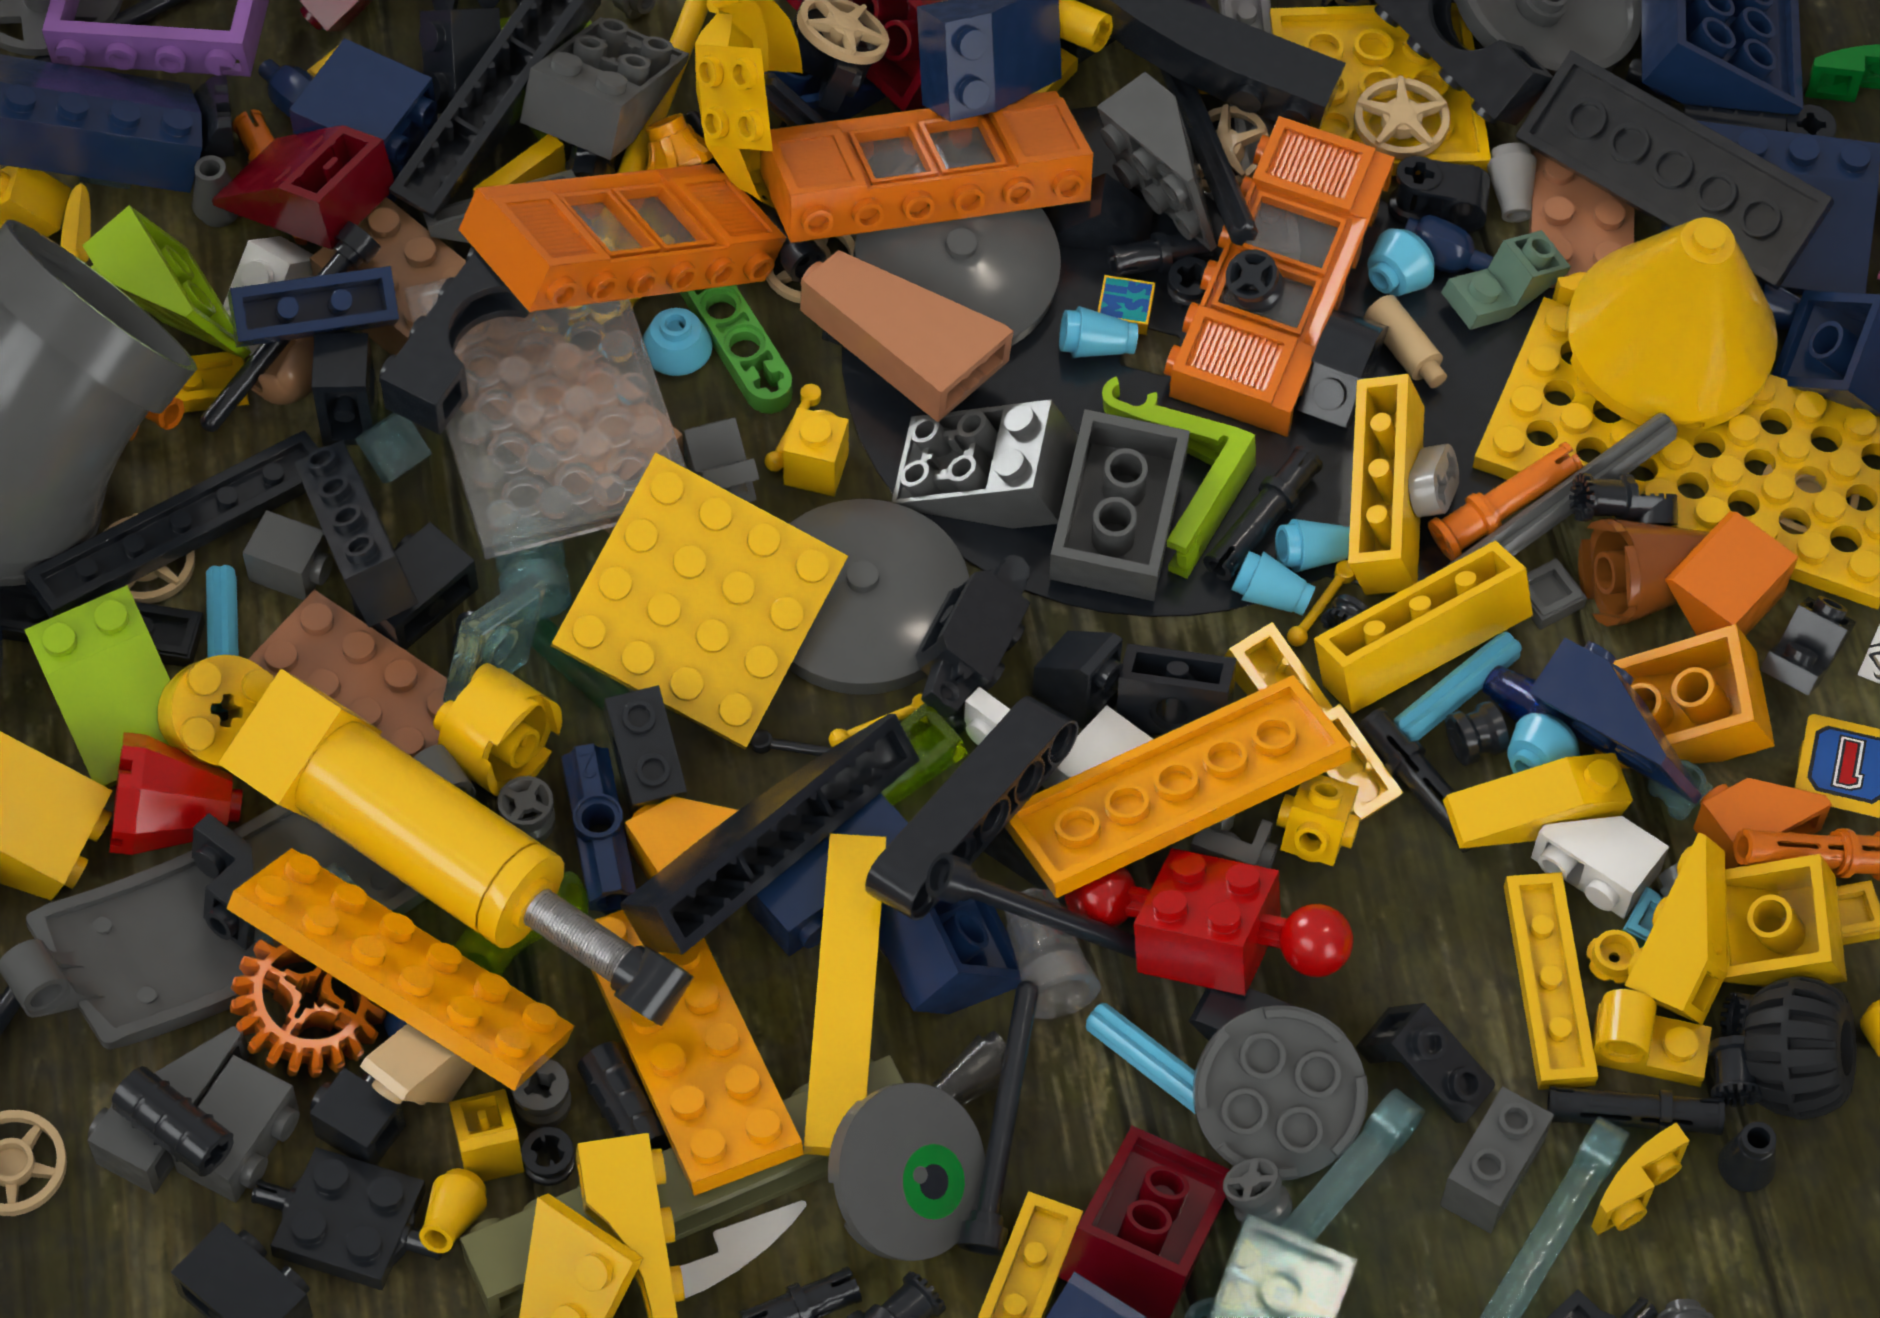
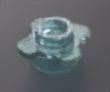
[1648,759,1714,820]

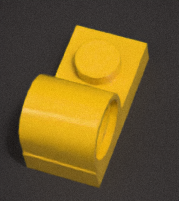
[1592,989,1712,1087]

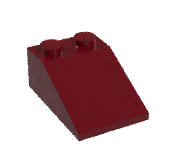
[1058,1125,1230,1318]

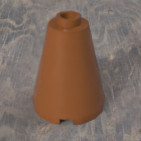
[1578,518,1709,627]

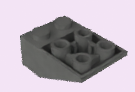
[520,17,689,160]
[1097,72,1217,251]
[891,399,1078,529]

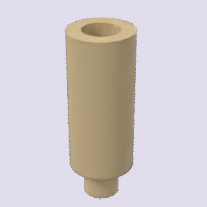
[1364,295,1447,388]

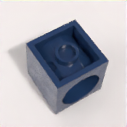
[289,38,438,203]

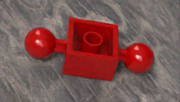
[1065,848,1354,996]

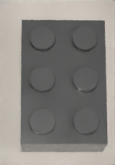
[1049,409,1190,601]

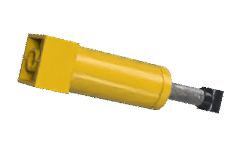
[218,669,694,1026]

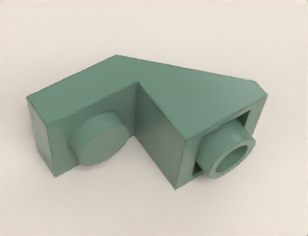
[1441,230,1571,330]

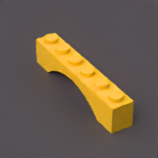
[575,1133,685,1318]

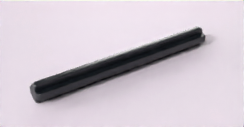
[1160,69,1258,246]

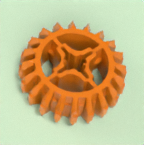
[230,939,386,1078]

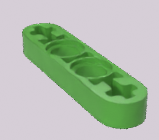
[679,285,793,414]

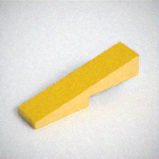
[1224,622,1403,822]

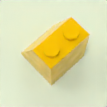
[0,731,113,901]

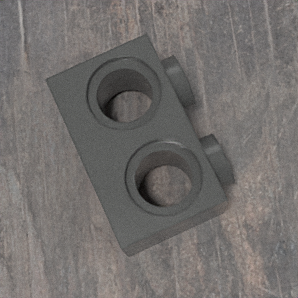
[1440,1086,1554,1234]

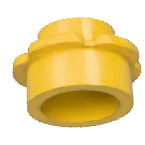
[1586,930,1639,984]

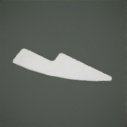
[680,1200,807,1299]

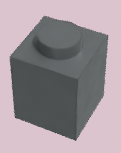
[243,510,333,600]

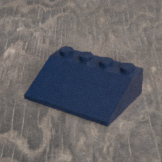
[1642,0,1803,115]
[0,54,202,193]
[1661,121,1880,295]

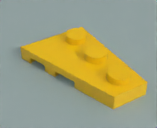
[519,1193,644,1318]

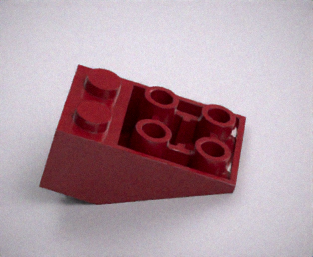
[212,125,395,250]

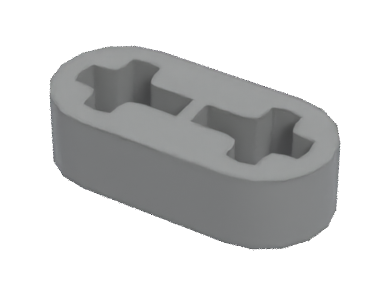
[1408,443,1459,518]

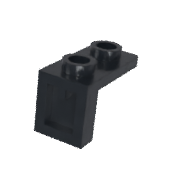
[1356,1003,1495,1123]

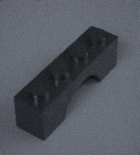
[1374,0,1553,126]
[379,246,530,435]

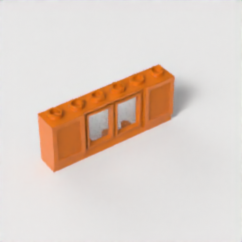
[760,91,1093,243]
[1164,116,1395,437]
[458,163,787,312]

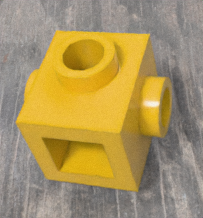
[1276,775,1361,866]

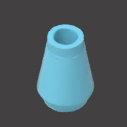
[1059,306,1138,358]
[1275,519,1350,572]
[1231,551,1316,616]

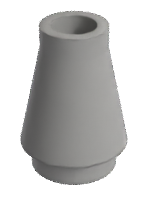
[1487,143,1537,223]

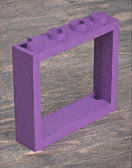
[42,0,269,77]

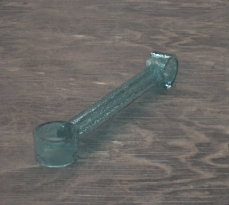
[1184,1088,1425,1318]
[1479,1116,1631,1318]

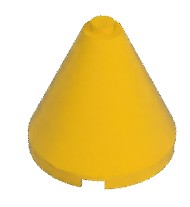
[1565,217,1777,429]

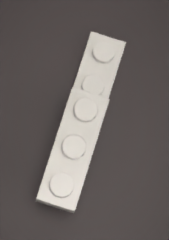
[964,687,1235,831]

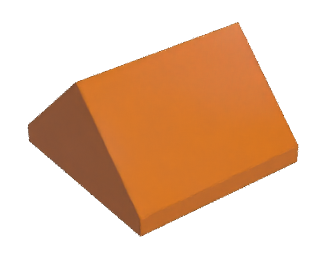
[1665,511,1799,636]

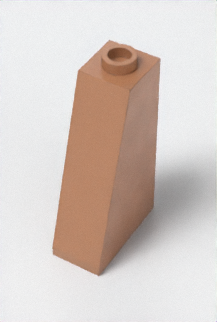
[800,250,1013,422]

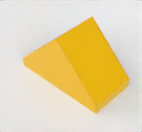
[449,1089,524,1182]

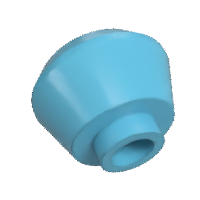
[1367,228,1435,296]
[641,308,713,376]
[1507,713,1580,773]

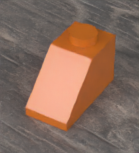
[1693,777,1832,869]

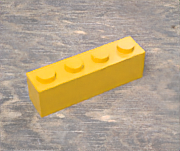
[1348,374,1425,595]
[1314,540,1533,714]

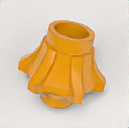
[645,113,713,170]

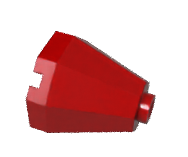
[109,732,243,855]

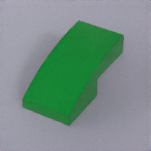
[1805,44,1880,102]

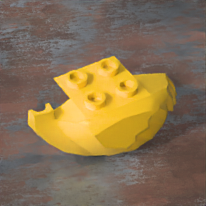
[695,0,803,208]

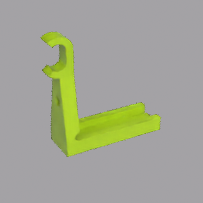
[1102,376,1256,578]

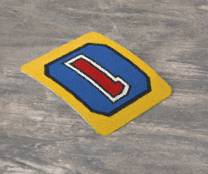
[1794,714,1880,818]

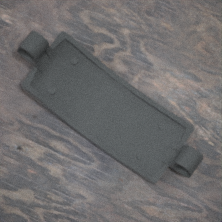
[0,745,476,1049]

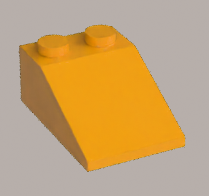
[1594,624,1775,769]

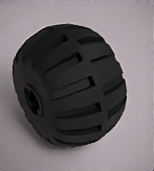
[1744,976,1857,1120]

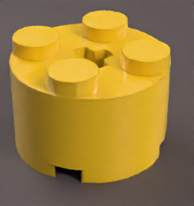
[157,655,274,769]
[433,663,562,796]

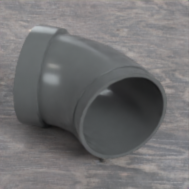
[0,220,197,586]

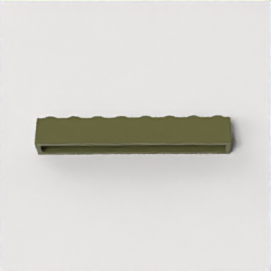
[460,1055,904,1318]

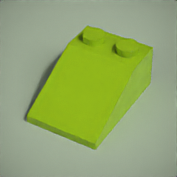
[82,205,252,359]
[24,585,170,788]

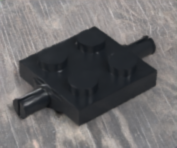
[251,1147,442,1290]

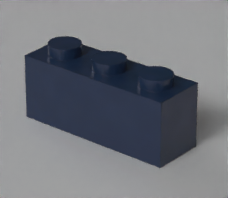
[228,266,399,348]
[747,793,908,957]

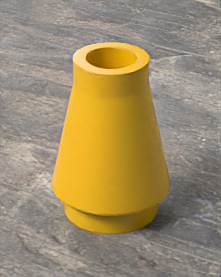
[419,1168,487,1253]

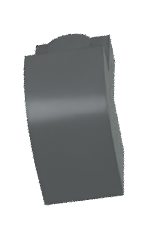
[679,417,759,502]

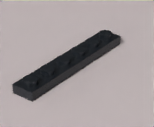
[24,430,318,618]

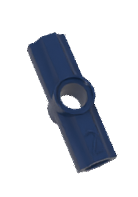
[561,743,636,914]

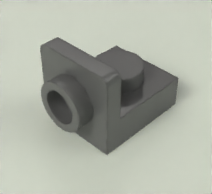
[1190,819,1278,868]

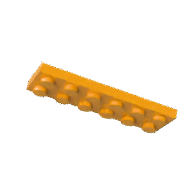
[1005,675,1352,898]
[226,848,575,1091]
[591,910,804,1196]

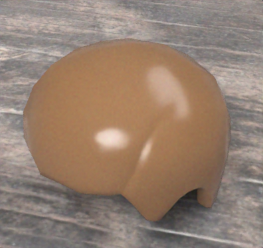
[251,337,314,405]

